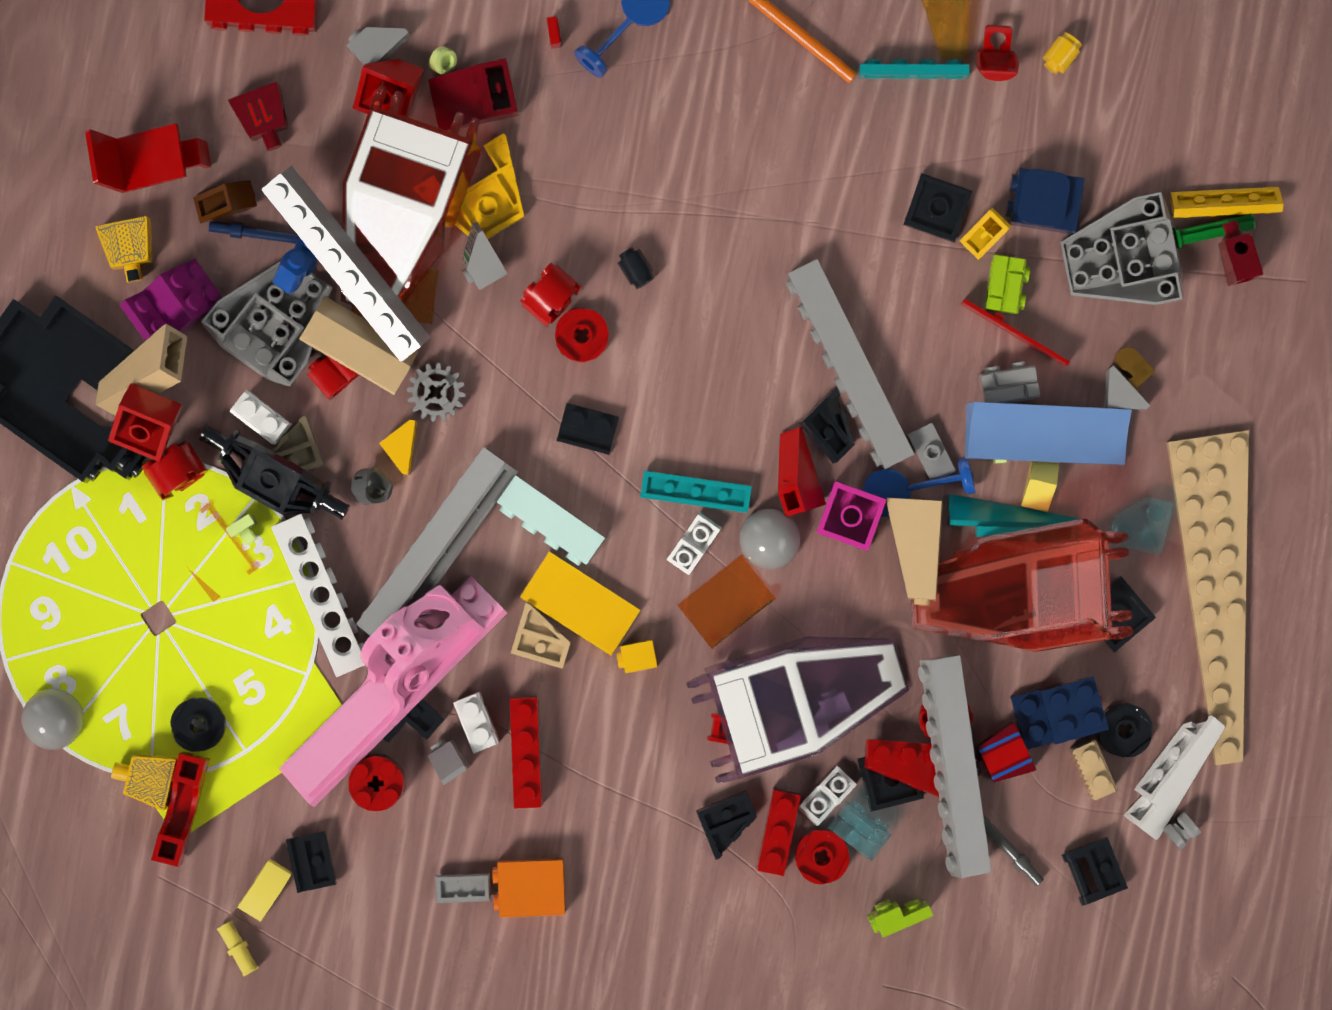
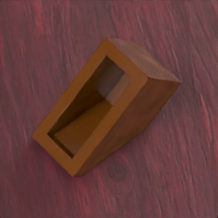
[193,180,257,224]

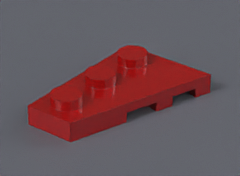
[865,739,939,798]

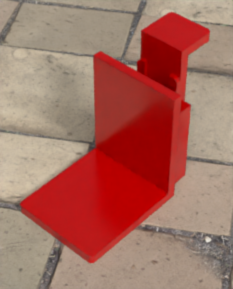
[85,123,211,193]

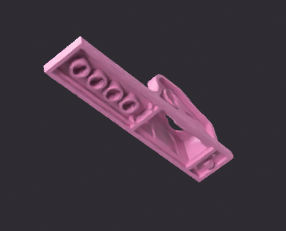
[279,576,507,807]

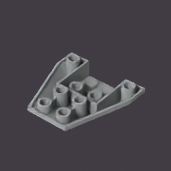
[1060,192,1184,305]
[201,261,332,387]

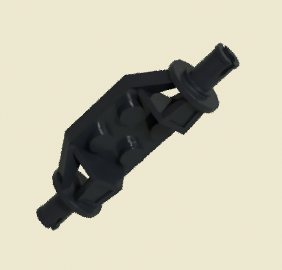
[199,425,350,520]

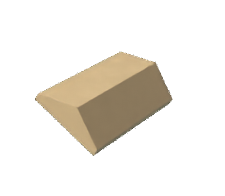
[299,295,418,395]

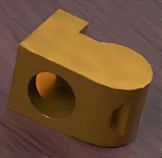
[1113,347,1155,389]

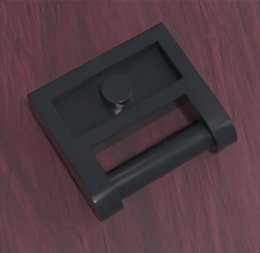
[1061,837,1128,906]

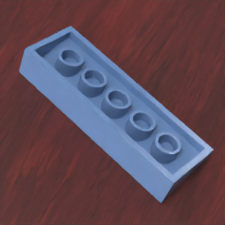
[965,402,1132,465]

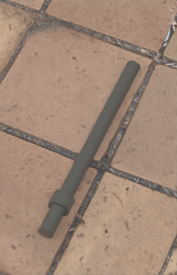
[983,814,1044,886]

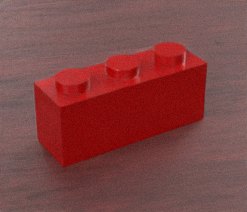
[756,788,801,876]

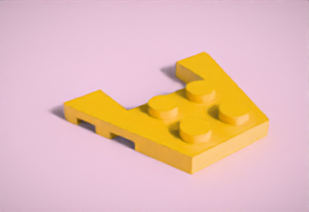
[414,133,525,239]

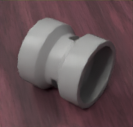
[1163,812,1201,851]

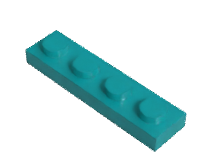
[859,59,969,79]
[640,471,752,513]

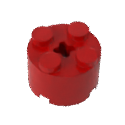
[520,262,582,328]
[142,441,208,501]
[348,755,406,811]

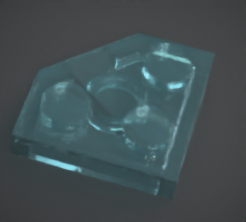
[1107,497,1174,556]

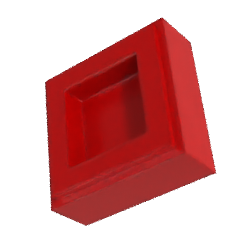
[547,16,562,49]

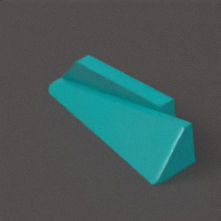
[947,494,1080,540]

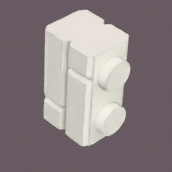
[230,390,293,445]
[453,691,500,754]

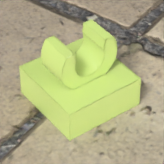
[225,514,258,545]

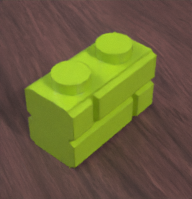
[984,255,1030,315]

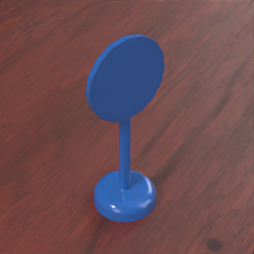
[574,0,670,78]
[862,457,976,517]

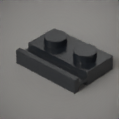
[556,403,619,455]
[286,830,337,893]

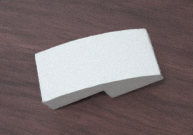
[667,512,722,575]
[798,766,857,826]

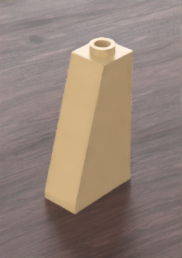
[95,324,187,416]
[887,498,943,606]

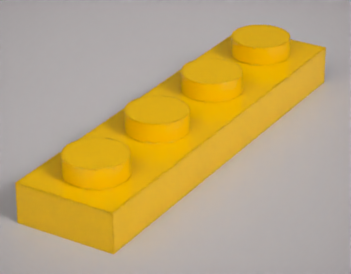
[1170,187,1284,218]

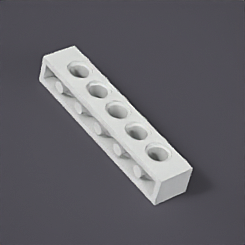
[271,514,364,677]

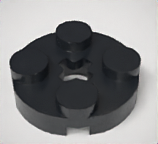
[170,697,226,752]
[1098,703,1153,757]

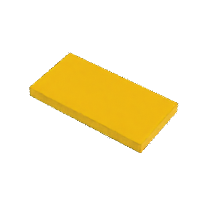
[520,551,641,656]

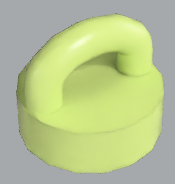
[428,46,457,75]

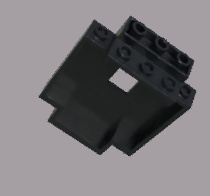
[0,296,146,483]

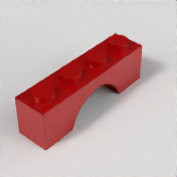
[204,0,318,36]
[510,696,543,809]
[151,752,210,867]

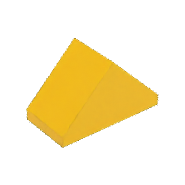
[960,208,1012,260]
[379,420,417,475]

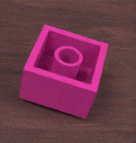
[816,481,886,552]

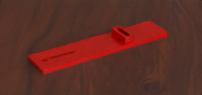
[960,299,1070,367]

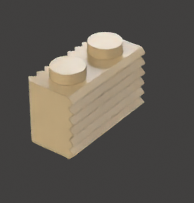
[1068,739,1118,800]

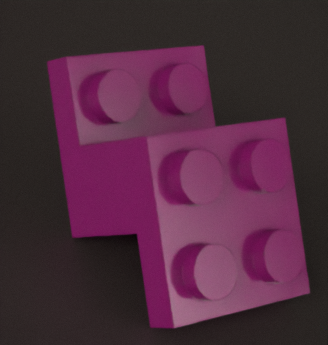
[120,258,223,341]

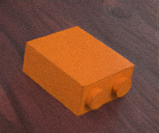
[492,858,566,918]

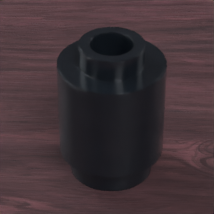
[617,247,655,289]

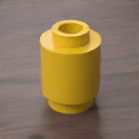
[1043,32,1082,74]

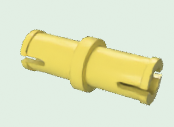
[217,921,259,977]

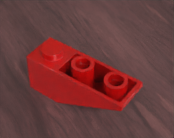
[778,427,826,517]

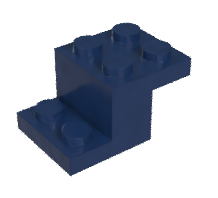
[1010,676,1109,750]

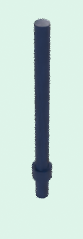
[209,221,372,254]

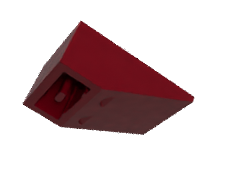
[428,58,519,133]

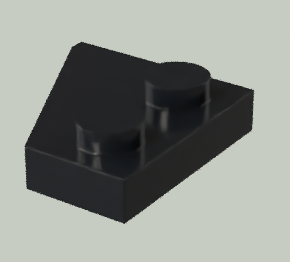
[799,388,855,464]

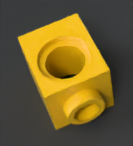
[616,640,658,673]

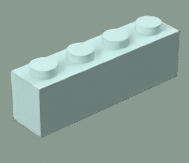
[497,475,605,566]

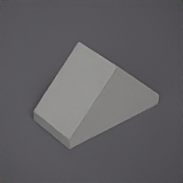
[1104,365,1150,411]

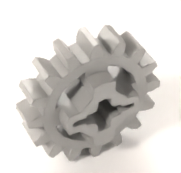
[406,363,466,422]

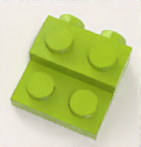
[867,898,933,938]

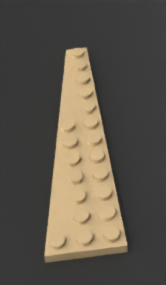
[1167,430,1249,765]

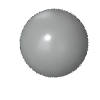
[739,509,800,570]
[21,688,84,750]

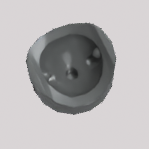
[351,467,393,505]

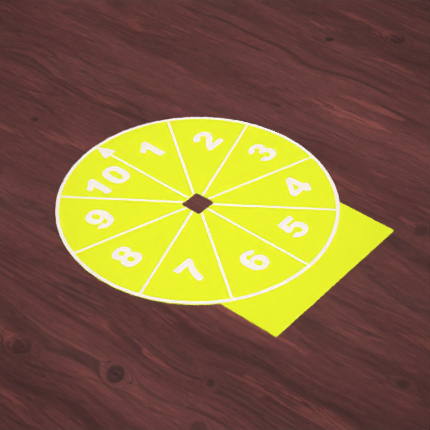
[0,457,342,832]

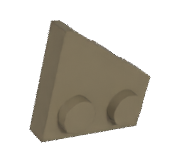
[271,415,324,471]

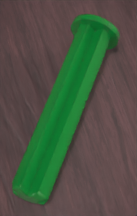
[1174,214,1256,249]

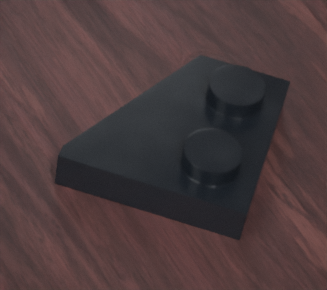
[696,790,757,860]

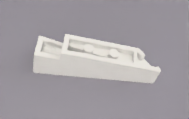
[1123,715,1225,840]

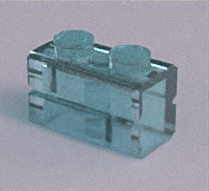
[827,800,891,861]

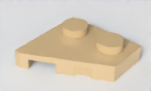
[511,603,571,669]

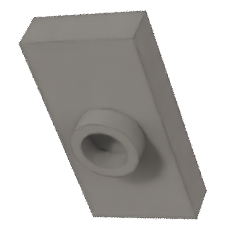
[907,423,956,480]
[435,873,491,903]

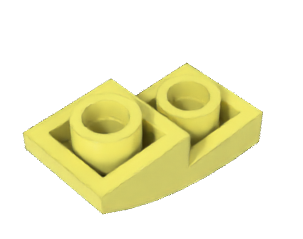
[237,858,292,922]

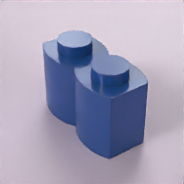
[273,237,319,294]

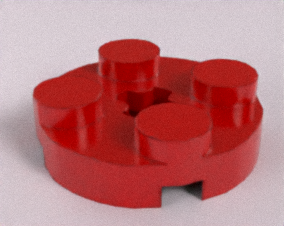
[555,308,609,363]
[795,829,850,885]

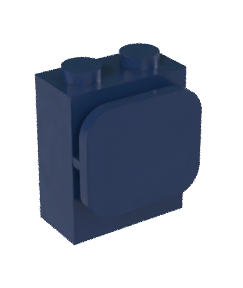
[1005,168,1085,235]

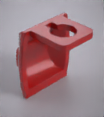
[976,25,1019,81]

